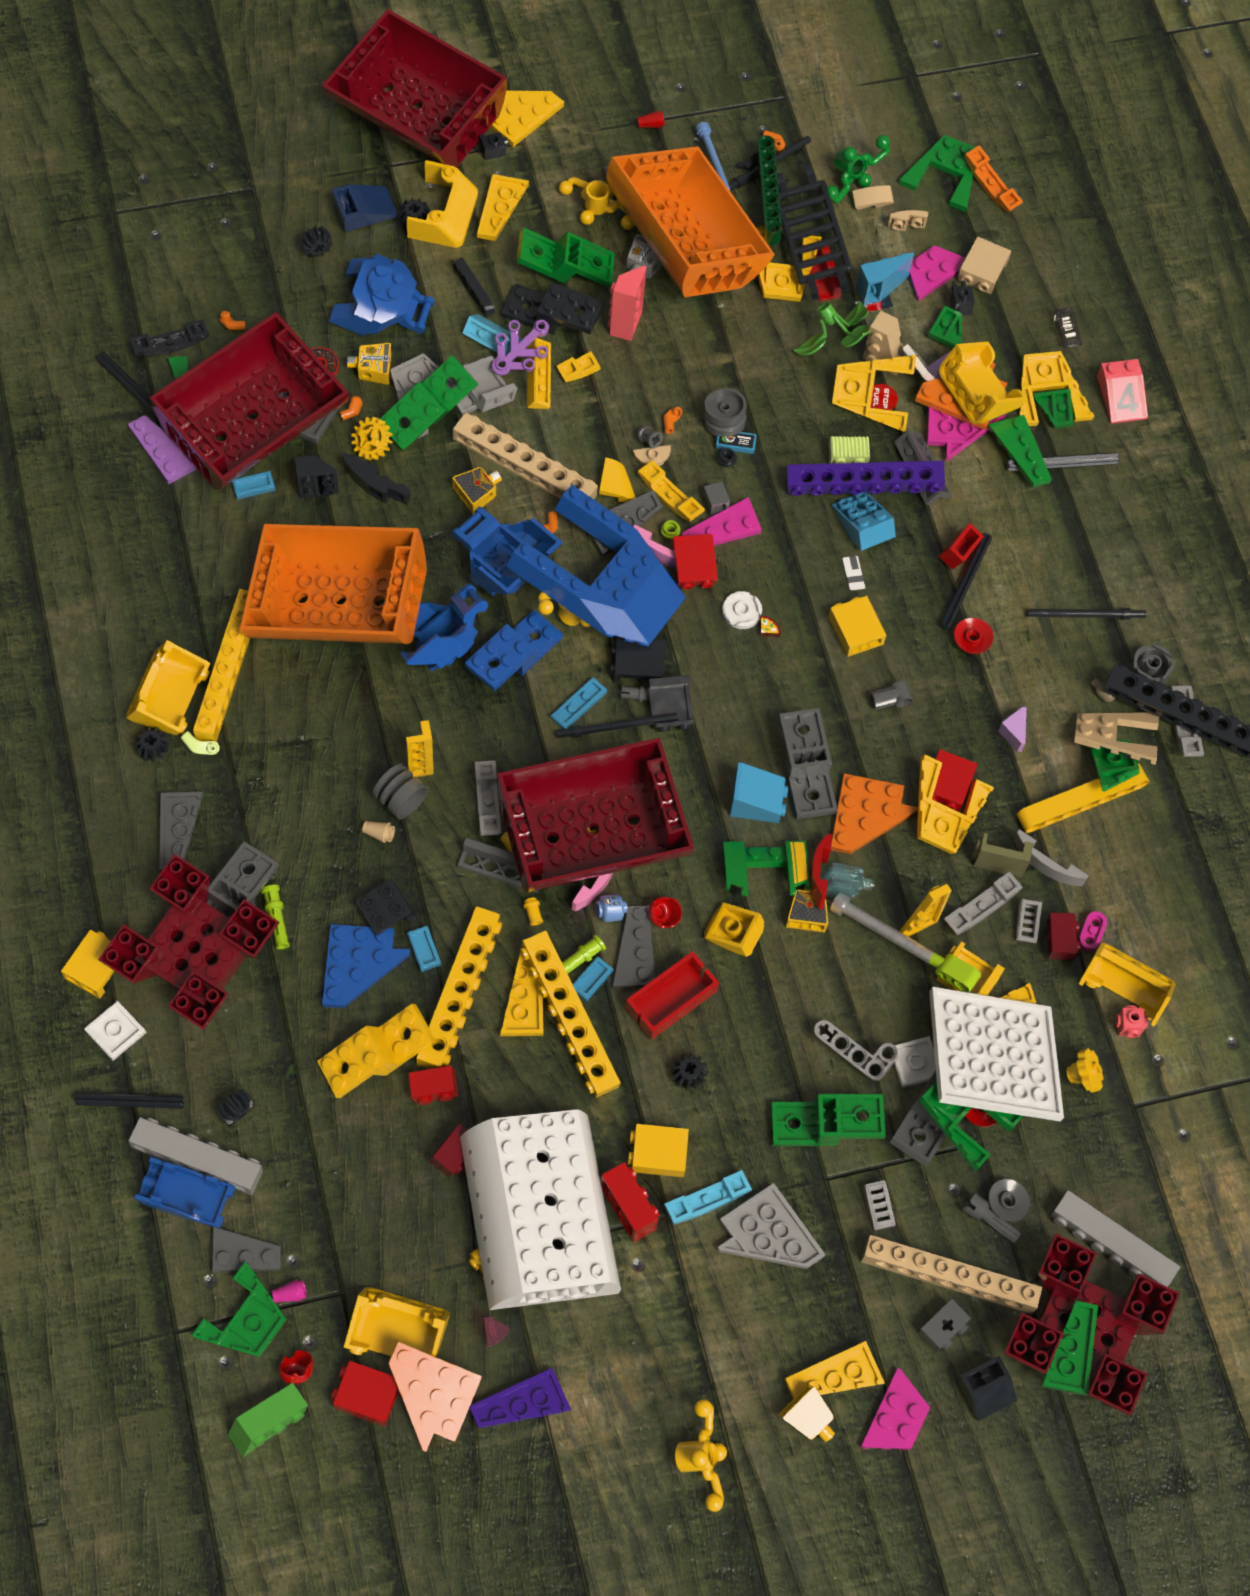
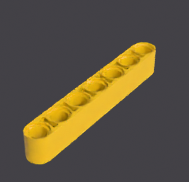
[1016,763,1149,833]

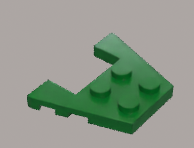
[191,1262,287,1357]

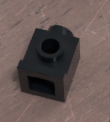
[480,132,509,161]

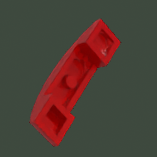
[809,834,832,909]

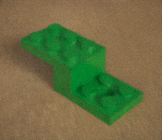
[516,228,615,288]
[380,355,479,450]
[771,1094,886,1146]

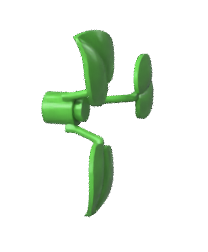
[793,301,870,355]

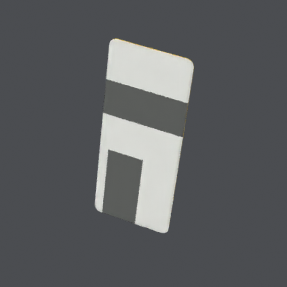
[843,556,865,590]

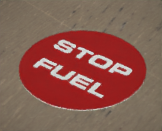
[871,384,898,410]

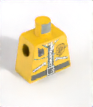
[347,343,391,385]

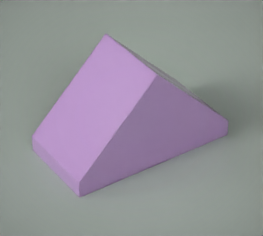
[998,707,1027,752]

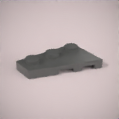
[212,1227,281,1273]

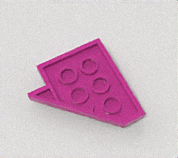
[927,407,1005,461]

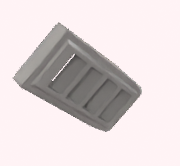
[1016,899,1042,943]
[862,1180,896,1231]

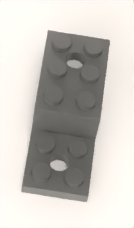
[779,708,838,819]
[205,842,279,936]
[889,1070,946,1167]

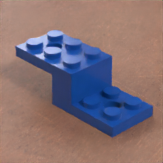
[465,610,563,692]

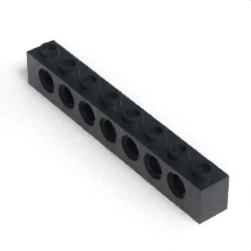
[1102,664,1250,759]

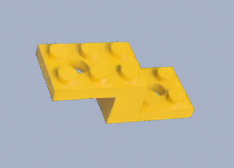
[317,1004,435,1098]

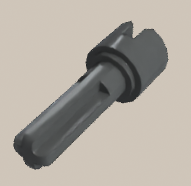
[962,1192,1021,1242]

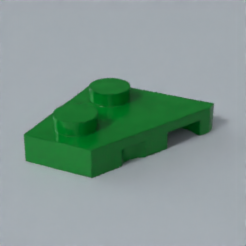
[928,306,963,349]
[1034,389,1074,429]

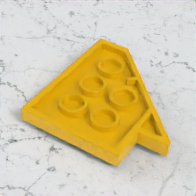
[490,91,564,147]

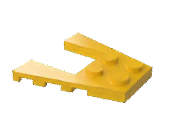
[758,230,822,302]
[1019,351,1094,426]
[832,355,917,432]
[917,755,994,854]

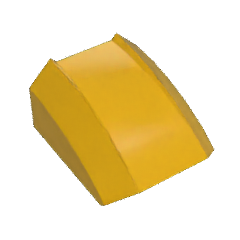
[704,903,764,957]

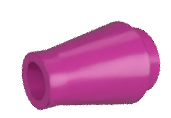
[272,1279,307,1303]

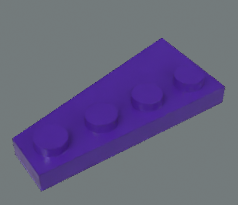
[469,1368,571,1429]

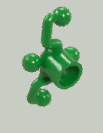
[827,135,890,203]

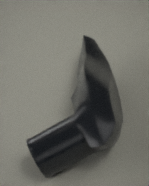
[737,152,757,169]

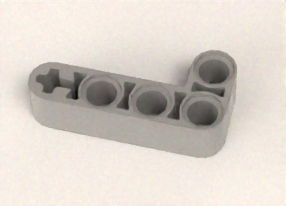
[814,1020,899,1081]

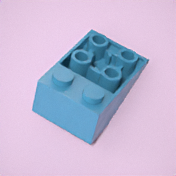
[856,252,914,305]
[831,493,896,551]

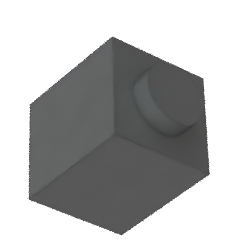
[702,482,730,516]

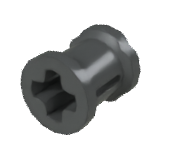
[637,425,663,448]

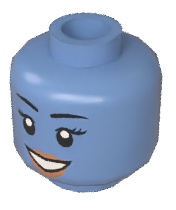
[595,894,628,922]

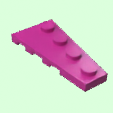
[681,497,762,546]

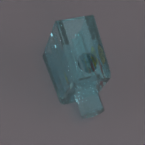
[821,862,873,898]

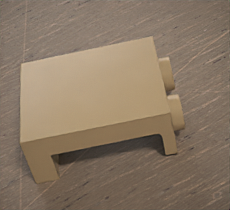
[958,236,1011,294]

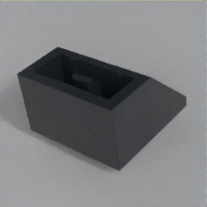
[294,455,339,498]
[956,1356,1018,1421]

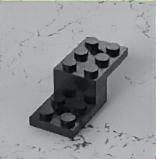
[501,283,604,335]

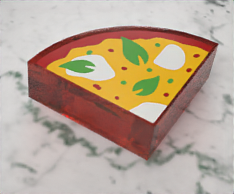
[760,615,781,637]

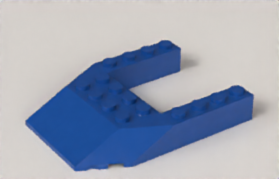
[506,485,686,647]

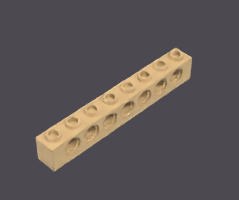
[453,412,598,499]
[861,1235,1042,1314]

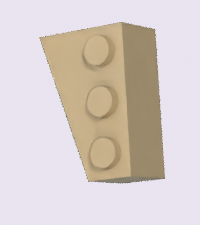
[863,311,905,376]

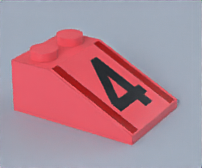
[1097,359,1148,424]

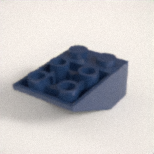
[332,184,398,232]

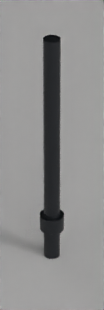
[729,136,811,192]
[1027,608,1146,620]
[556,713,678,738]

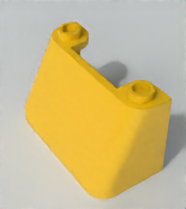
[939,342,1027,424]
[125,640,210,735]
[344,1287,450,1357]

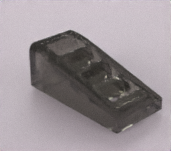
[1053,307,1082,348]

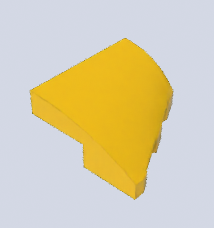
[599,457,636,503]

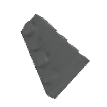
[159,792,203,873]

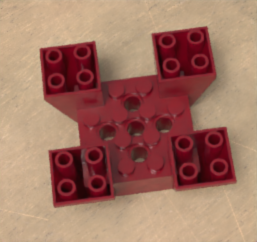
[98,854,280,1030]
[1004,1233,1180,1416]

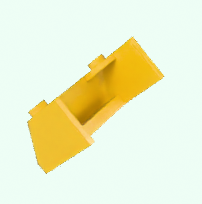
[407,160,478,248]
[1079,943,1176,1026]

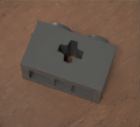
[917,1299,971,1353]

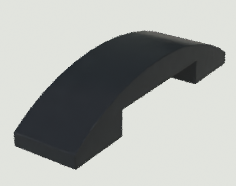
[129,319,209,356]

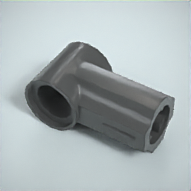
[870,681,913,710]

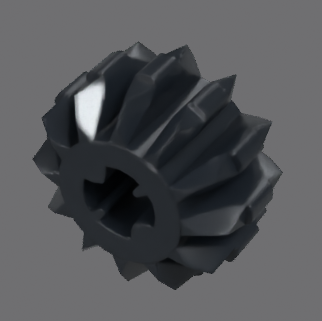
[399,198,430,226]
[300,226,333,258]
[134,726,170,762]
[671,1053,708,1090]
[216,1089,254,1126]

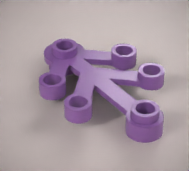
[492,320,549,376]

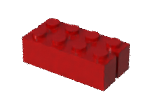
[625,951,719,1040]

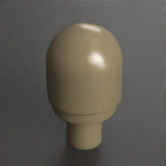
[1091,678,1116,702]

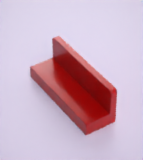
[809,246,841,301]

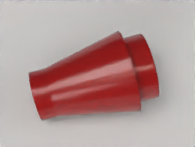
[638,110,665,129]

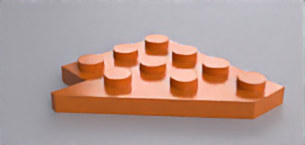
[915,363,1007,430]

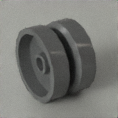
[704,388,747,437]

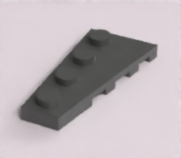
[590,490,663,557]
[613,905,655,989]

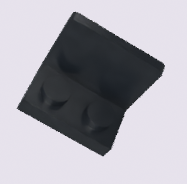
[356,879,417,935]

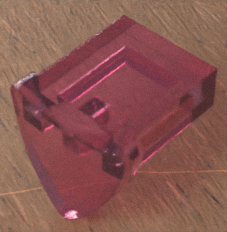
[484,1317,510,1347]

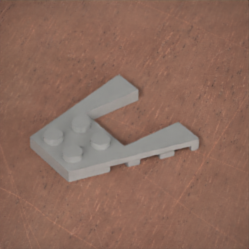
[390,353,478,439]

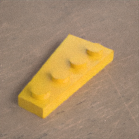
[477,174,529,241]
[899,884,951,937]
[500,953,543,1036]
[784,1341,885,1399]

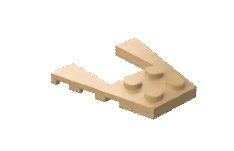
[1074,712,1159,765]

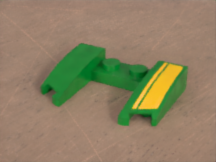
[722,841,810,896]

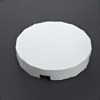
[722,591,762,629]

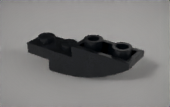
[342,453,411,505]

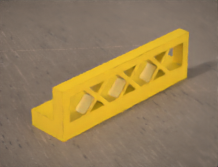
[406,720,434,778]

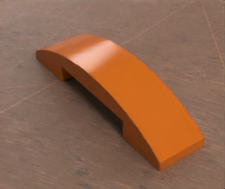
[965,145,1023,212]

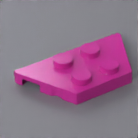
[909,245,966,301]
[860,1368,930,1450]

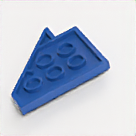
[322,924,411,1008]

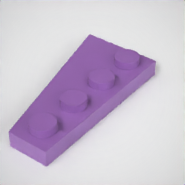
[128,415,197,485]

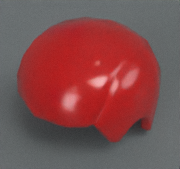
[648,896,682,928]
[278,1350,313,1385]

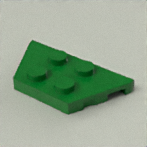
[1089,739,1139,792]

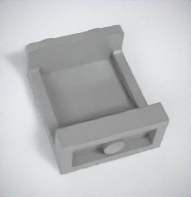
[463,356,518,412]

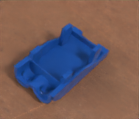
[134,1157,236,1229]

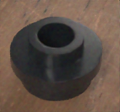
[717,448,737,467]

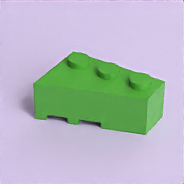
[228,1383,308,1457]

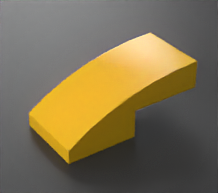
[557,351,601,382]

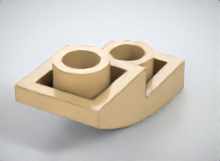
[852,185,894,210]
[888,210,928,231]

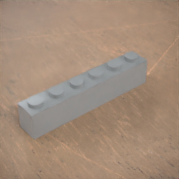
[129,1118,263,1195]
[1050,1190,1180,1287]

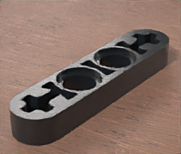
[451,256,495,317]

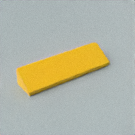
[527,338,551,409]

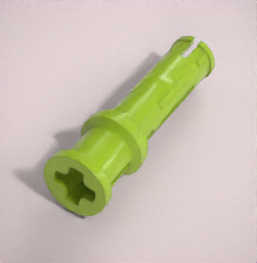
[261,885,290,949]
[546,934,606,981]

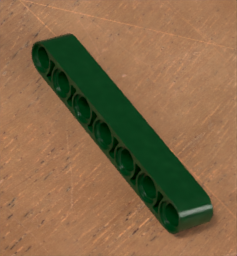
[757,135,782,245]

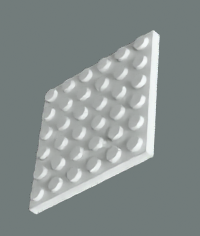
[929,987,1064,1121]

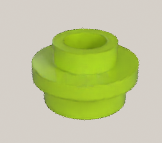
[661,520,681,540]

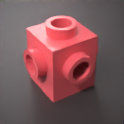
[1115,1005,1148,1038]

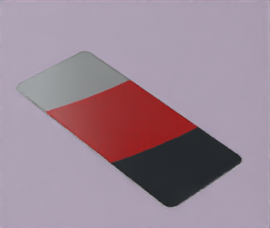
[855,295,893,312]

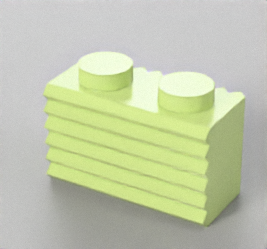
[828,436,870,464]

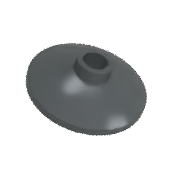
[988,1179,1030,1222]

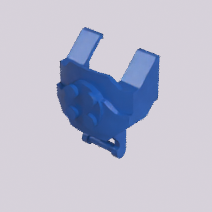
[329,253,435,336]
[451,507,562,596]
[400,583,488,671]

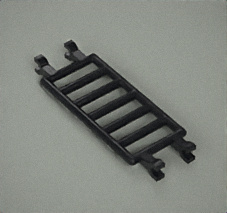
[777,164,852,301]

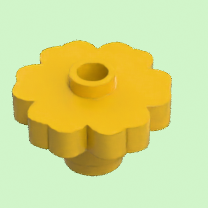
[1067,1048,1103,1093]

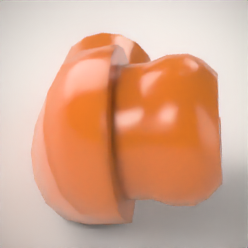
[763,130,785,151]
[220,311,246,330]
[339,396,362,421]
[663,407,683,434]
[543,511,558,533]

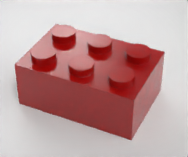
[601,1162,660,1243]

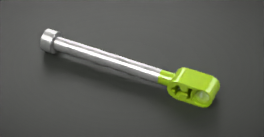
[830,893,981,993]

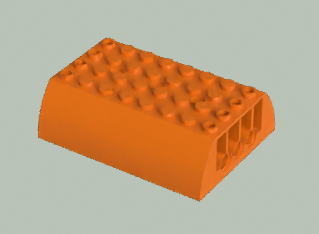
[607,147,775,298]
[240,524,427,644]

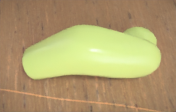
[180,731,219,755]

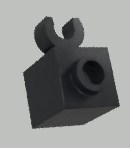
[949,280,975,316]

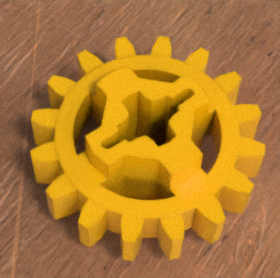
[351,417,393,460]

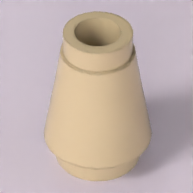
[362,821,395,843]

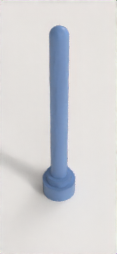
[695,122,730,190]

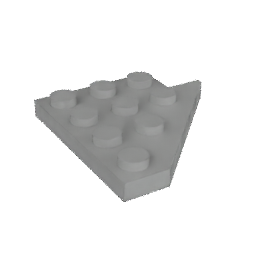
[717,1183,825,1269]

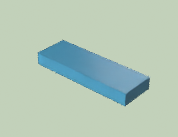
[550,677,607,729]

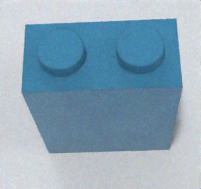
[730,762,788,823]

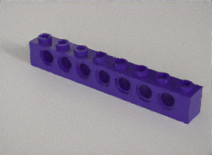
[787,461,945,496]

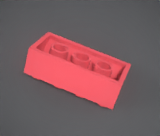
[608,266,647,341]

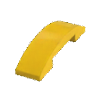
[638,460,705,522]

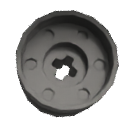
[373,763,428,819]

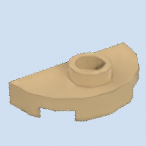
[633,445,671,466]

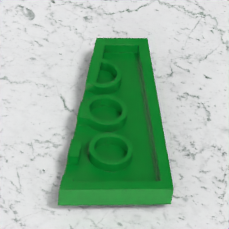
[987,415,1052,488]
[1041,1301,1098,1396]

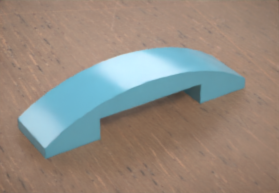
[664,1170,752,1225]

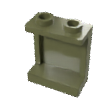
[972,833,1033,878]

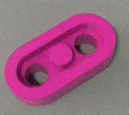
[1078,911,1107,952]

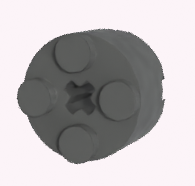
[1129,644,1174,684]

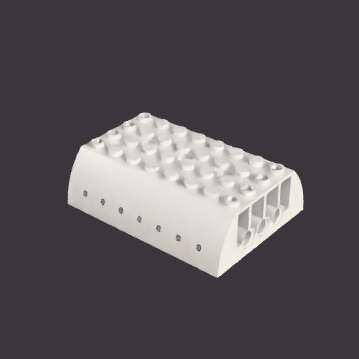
[460,1109,621,1310]

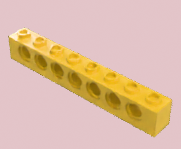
[193,589,250,742]
[416,906,503,1069]
[520,931,620,1098]

